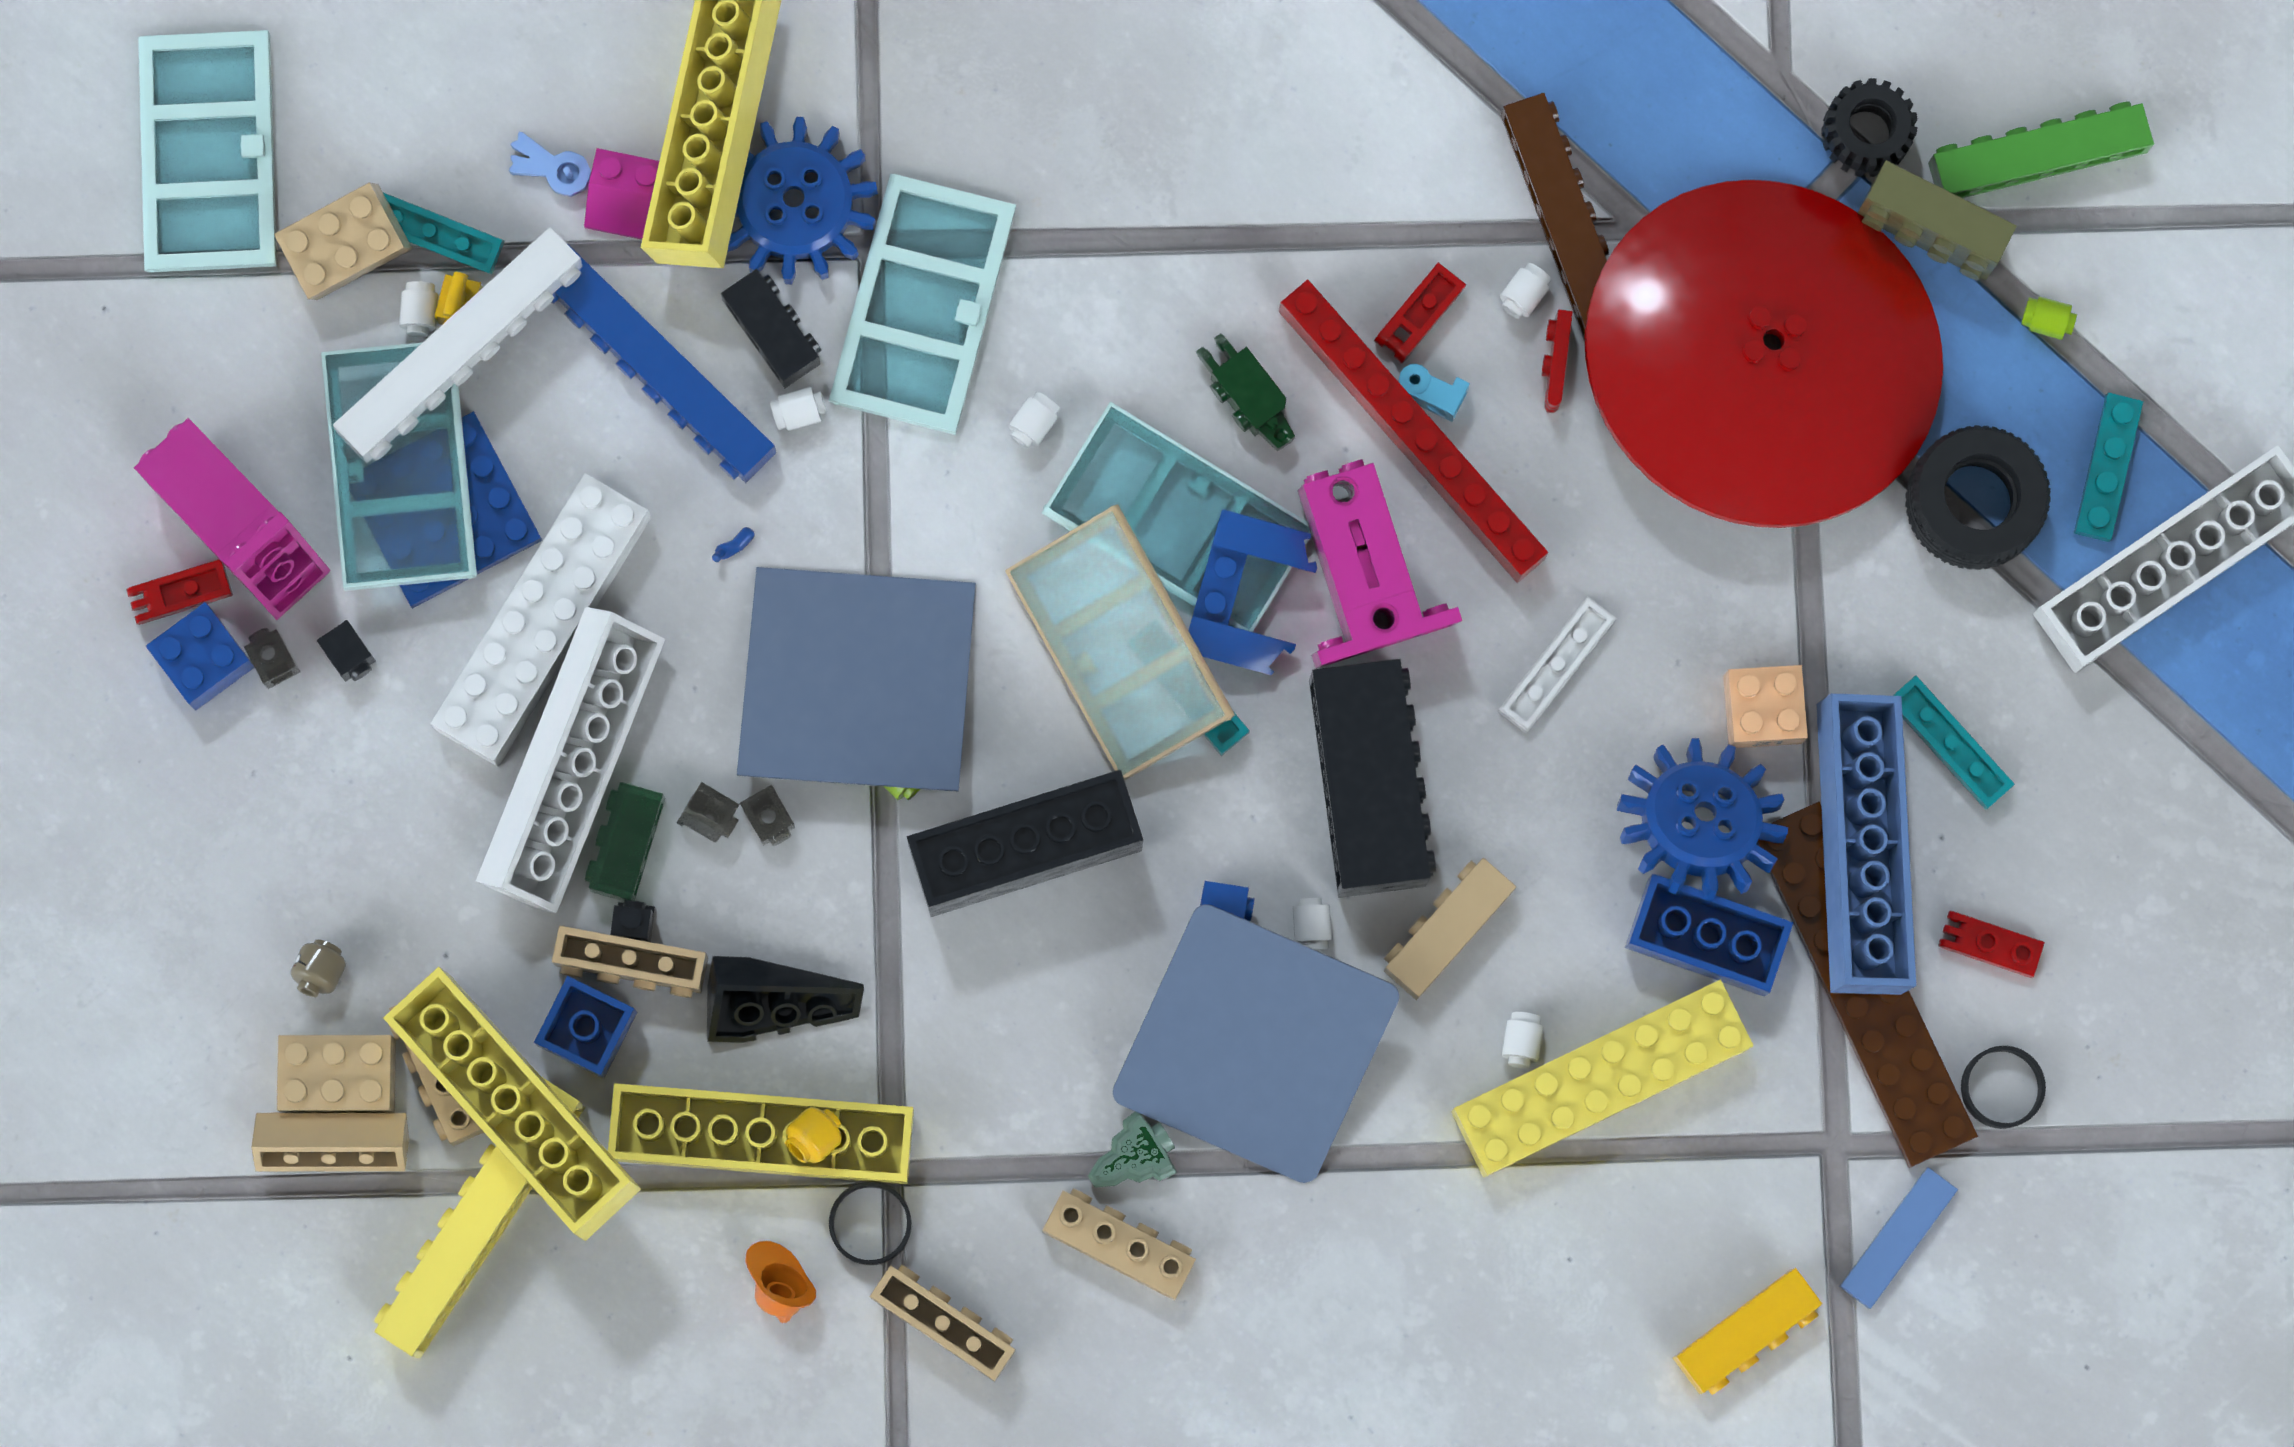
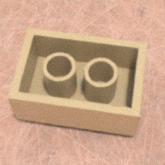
[274,182,412,300]
[277,1035,396,1113]

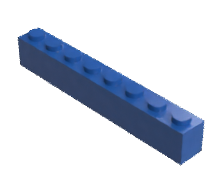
[551,244,777,483]

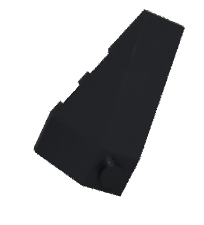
[707,956,864,1043]

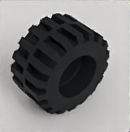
[1821,78,1918,177]

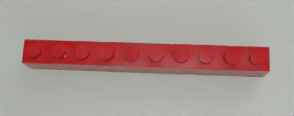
[1279,279,1549,583]

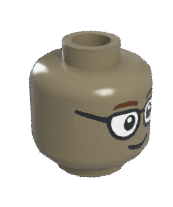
[290,939,346,998]

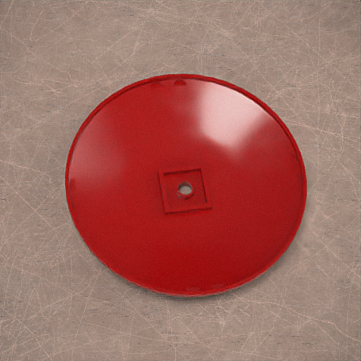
[1585,180,1943,528]

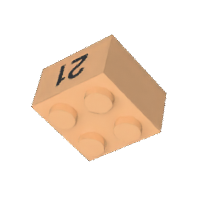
[1723,665,1808,748]

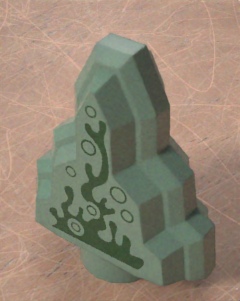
[1088,1111,1177,1188]

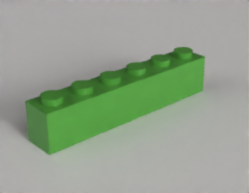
[1928,101,2154,198]

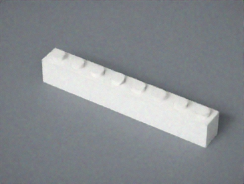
[333,227,583,464]

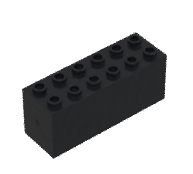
[1309,659,1436,898]
[906,769,1143,917]

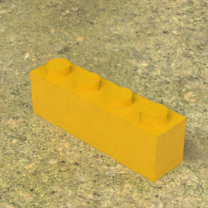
[1673,1268,1823,1395]

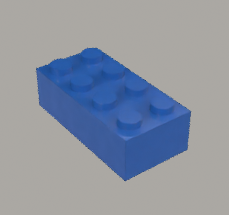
[1625,874,1793,997]

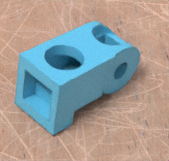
[1398,364,1470,422]

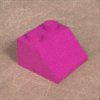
[584,148,659,240]

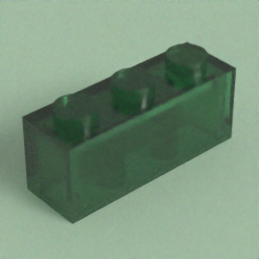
[585,782,665,901]

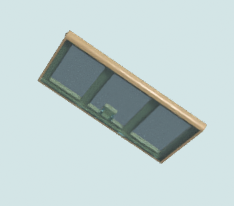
[1005,504,1235,781]

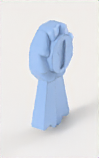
[509,131,591,197]

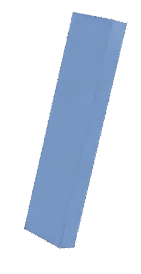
[1839,1167,1958,1309]

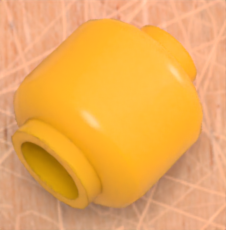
[785,1107,841,1163]

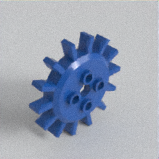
[727,117,878,285]
[1617,738,1788,900]

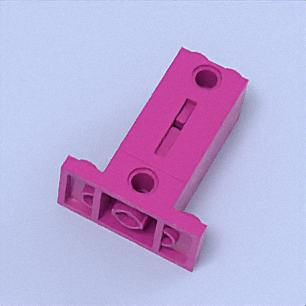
[133,418,331,620]
[1297,459,1462,669]

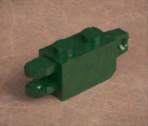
[1196,333,1295,452]

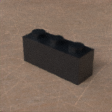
[721,269,822,389]

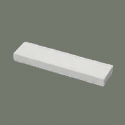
[1498,596,1617,734]

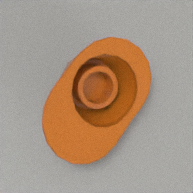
[745,1241,816,1323]

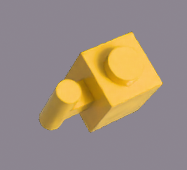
[435,272,483,325]

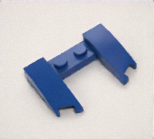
[1188,509,1317,675]

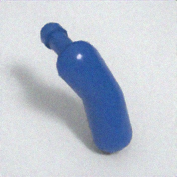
[712,527,755,562]

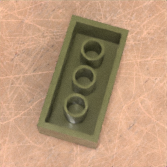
[1858,160,2017,281]

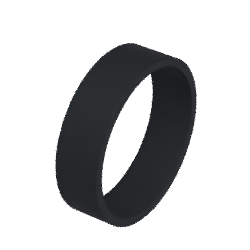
[1961,1046,2046,1129]
[829,1182,912,1265]

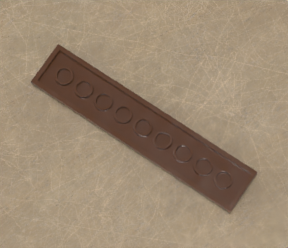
[1757,802,1978,1168]

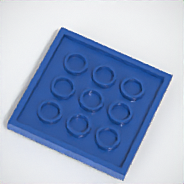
[349,411,543,609]

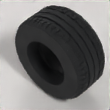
[1905,425,2051,570]

